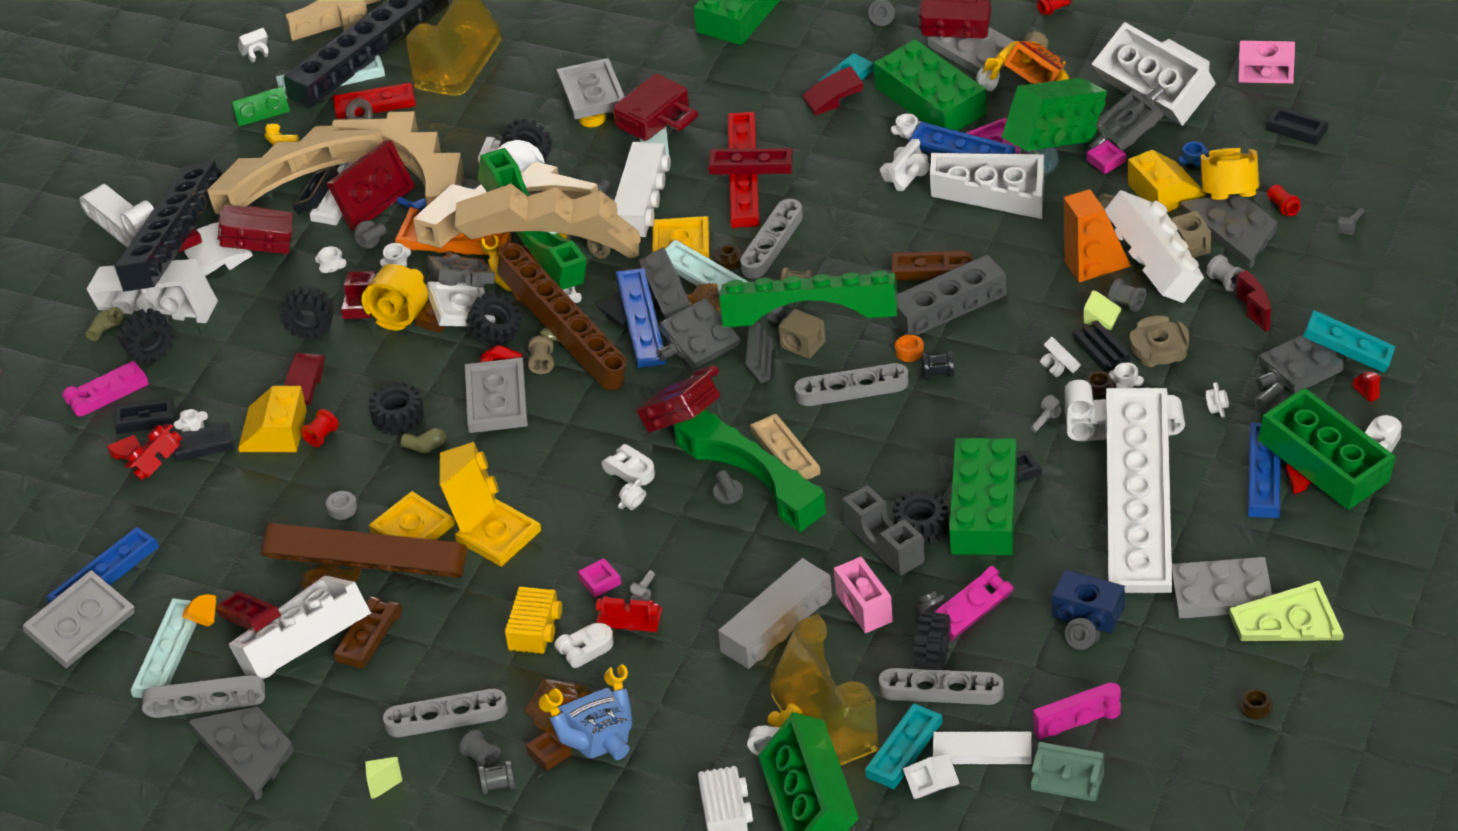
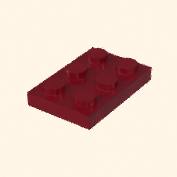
[326,140,415,231]

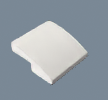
[184,222,253,276]

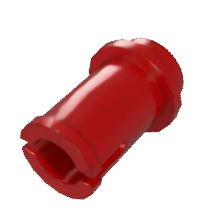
[1037,0,1072,16]
[1267,184,1301,216]

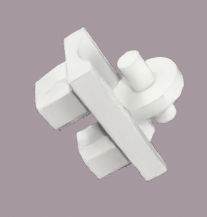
[880,139,930,191]

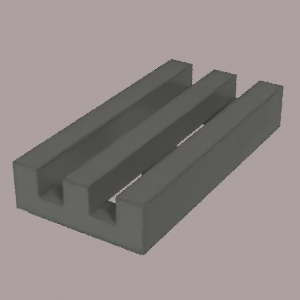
[746,321,773,383]

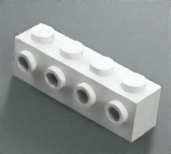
[614,142,671,237]

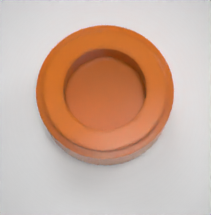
[895,335,924,362]

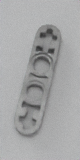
[740,199,803,279]
[795,363,909,406]
[879,668,1004,705]
[142,675,265,718]
[383,689,508,737]

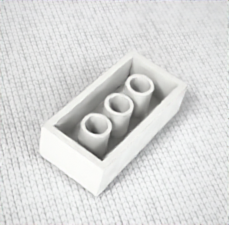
[1092,22,1216,126]

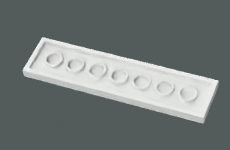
[1106,388,1172,593]

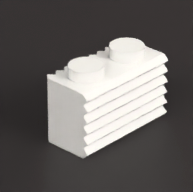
[698,766,753,831]

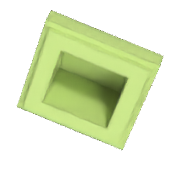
[1084,290,1121,330]
[365,757,402,799]

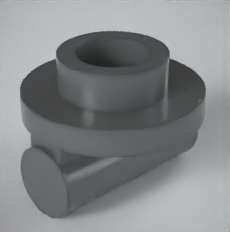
[868,0,895,26]
[355,221,386,249]
[1255,382,1285,414]
[713,470,743,504]
[915,591,948,618]
[1065,618,1100,650]

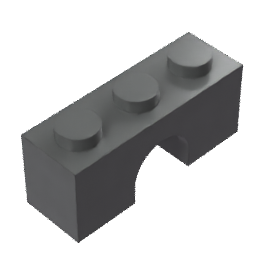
[843,485,925,576]

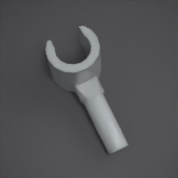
[1030,395,1062,433]
[630,570,655,601]

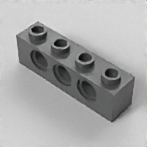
[890,254,1007,335]

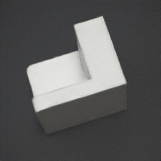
[903,753,959,799]

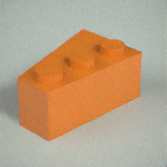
[1064,189,1131,283]

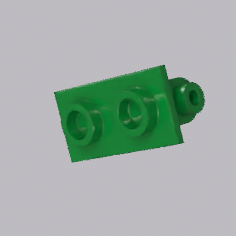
[232,86,290,126]

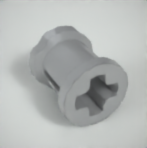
[1206,255,1244,291]

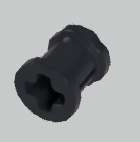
[922,350,954,379]

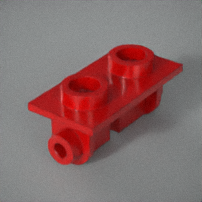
[124,424,182,481]
[596,596,663,632]

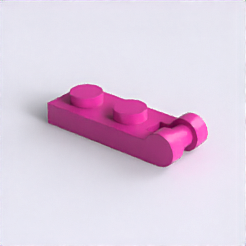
[62,361,149,416]
[935,565,1015,641]
[1033,683,1121,740]

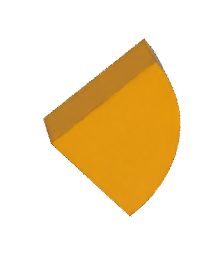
[182,594,216,627]

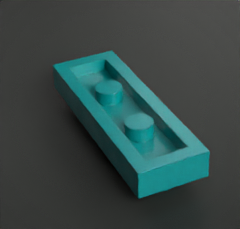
[1303,310,1396,373]
[865,703,942,789]

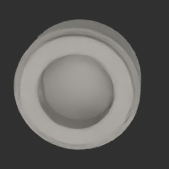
[326,491,357,520]

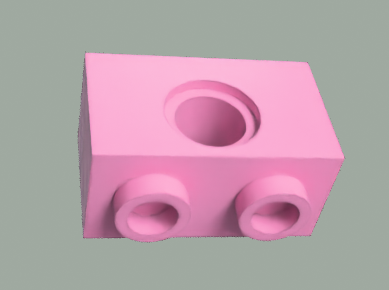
[1239,41,1295,84]
[834,557,893,633]

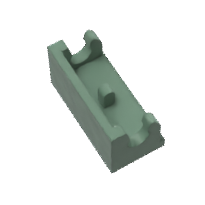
[1031,742,1104,802]

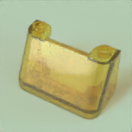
[406,0,501,96]
[770,613,879,766]

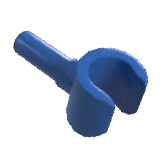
[397,197,427,213]

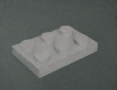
[928,27,1013,74]
[557,58,625,120]
[465,358,528,433]
[1172,557,1272,619]
[23,570,134,669]

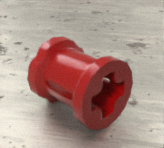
[300,409,339,448]

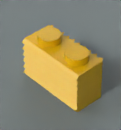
[505,587,562,654]

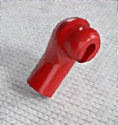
[479,345,523,363]

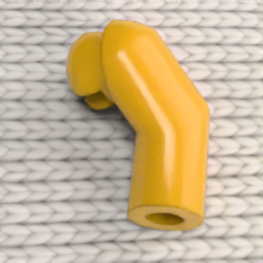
[264,123,300,146]
[767,703,803,727]

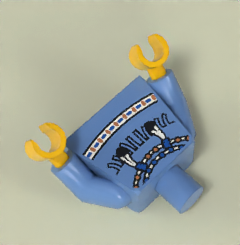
[539,664,632,760]

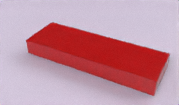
[333,83,416,119]

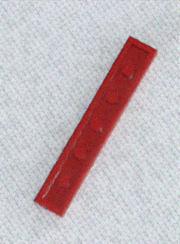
[728,112,759,228]

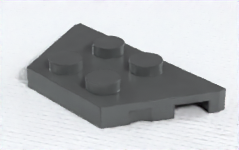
[1180,194,1277,268]
[189,706,294,801]

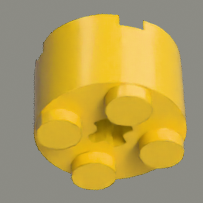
[1200,148,1259,200]
[362,264,428,331]

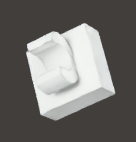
[238,28,268,62]
[1040,337,1081,377]

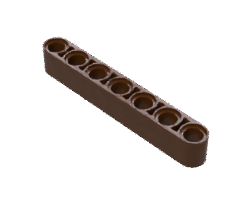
[497,243,627,390]
[260,523,468,578]

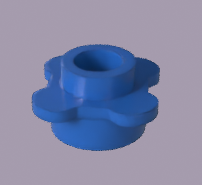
[1178,141,1209,167]

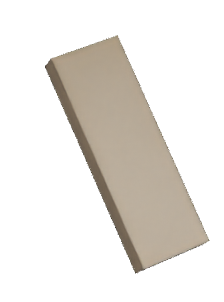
[750,414,820,480]

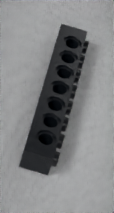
[284,0,449,108]
[114,160,222,292]

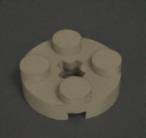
[1130,316,1189,367]

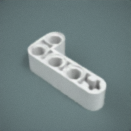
[80,184,154,248]
[1064,380,1185,441]

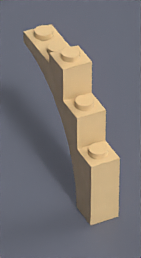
[285,0,381,41]
[332,111,464,206]
[207,126,383,214]
[413,162,598,248]
[455,184,641,259]

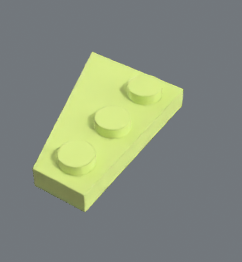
[1229,581,1344,641]

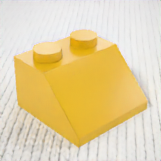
[1128,150,1206,212]
[238,386,307,452]
[440,442,499,533]

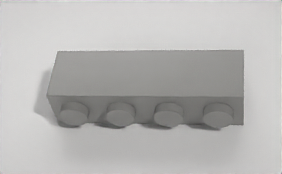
[718,558,832,669]

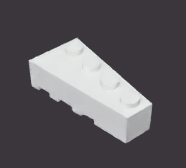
[930,153,1044,219]
[1105,190,1204,303]
[87,259,218,323]
[228,576,371,679]

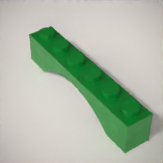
[478,148,587,290]
[719,270,899,327]
[674,409,826,532]

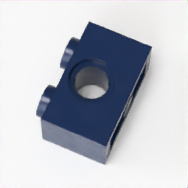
[1052,569,1125,633]

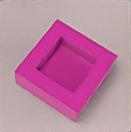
[1086,140,1126,174]
[578,558,621,598]

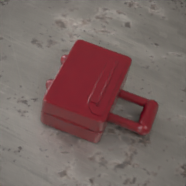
[919,0,992,39]
[613,74,698,141]
[217,205,293,254]
[636,365,721,433]

